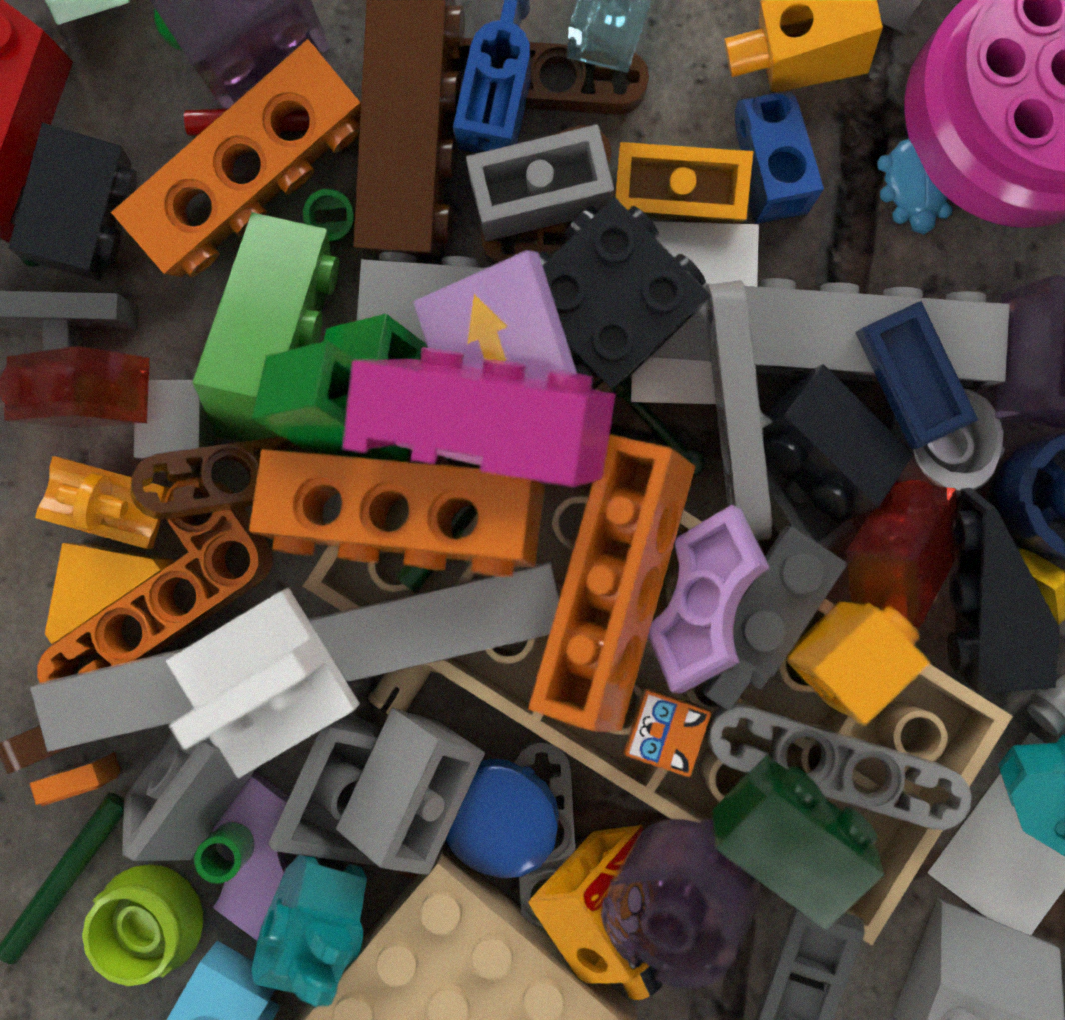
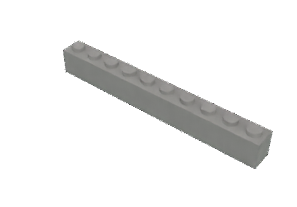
[357,252,1010,390]

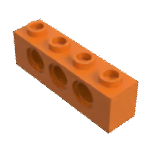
[111,39,361,278]
[528,435,696,731]
[249,449,545,577]

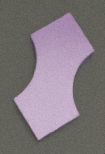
[648,505,770,694]
[212,771,289,941]

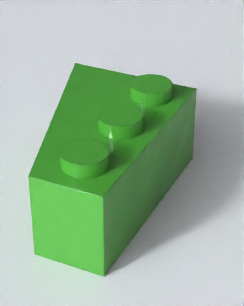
[192,212,339,452]

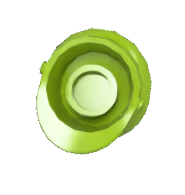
[82,864,203,986]

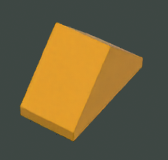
[45,543,175,644]

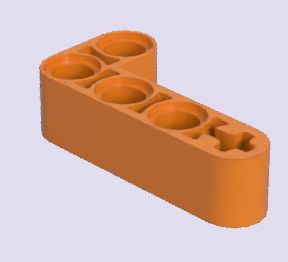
[37,477,272,683]

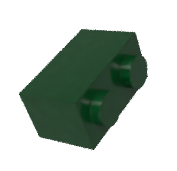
[713,754,885,930]

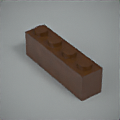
[354,0,465,259]

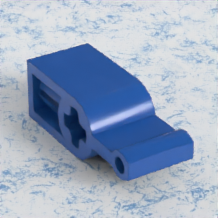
[453,0,531,153]

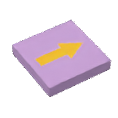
[413,251,577,381]

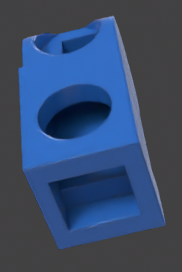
[735,90,824,224]

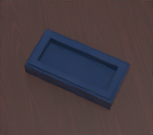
[855,301,978,450]

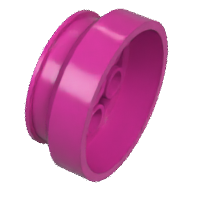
[904,0,1065,228]

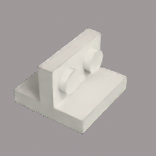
[166,587,360,778]

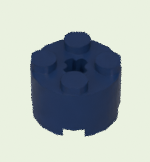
[989,432,1065,560]

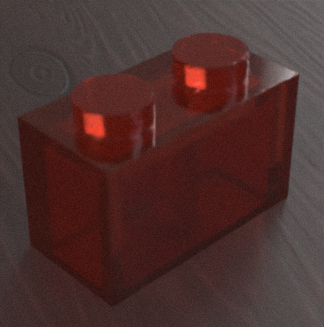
[0,346,150,428]
[846,480,958,629]

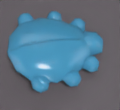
[877,138,953,235]

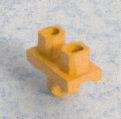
[35,456,170,549]

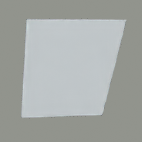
[631,222,759,404]
[927,732,1065,935]

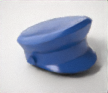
[445,759,559,879]

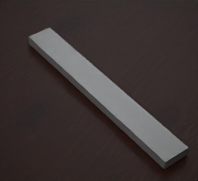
[30,561,560,752]

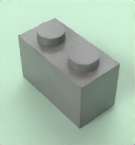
[466,124,614,242]
[336,708,485,875]

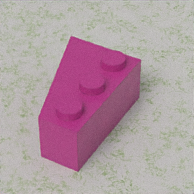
[343,348,615,486]

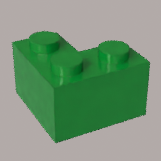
[251,313,428,462]

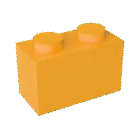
[615,142,753,224]
[785,601,930,725]

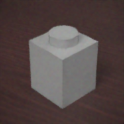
[134,380,216,474]

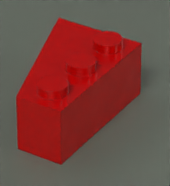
[0,0,73,243]

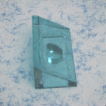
[567,0,652,73]

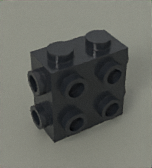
[539,197,710,394]

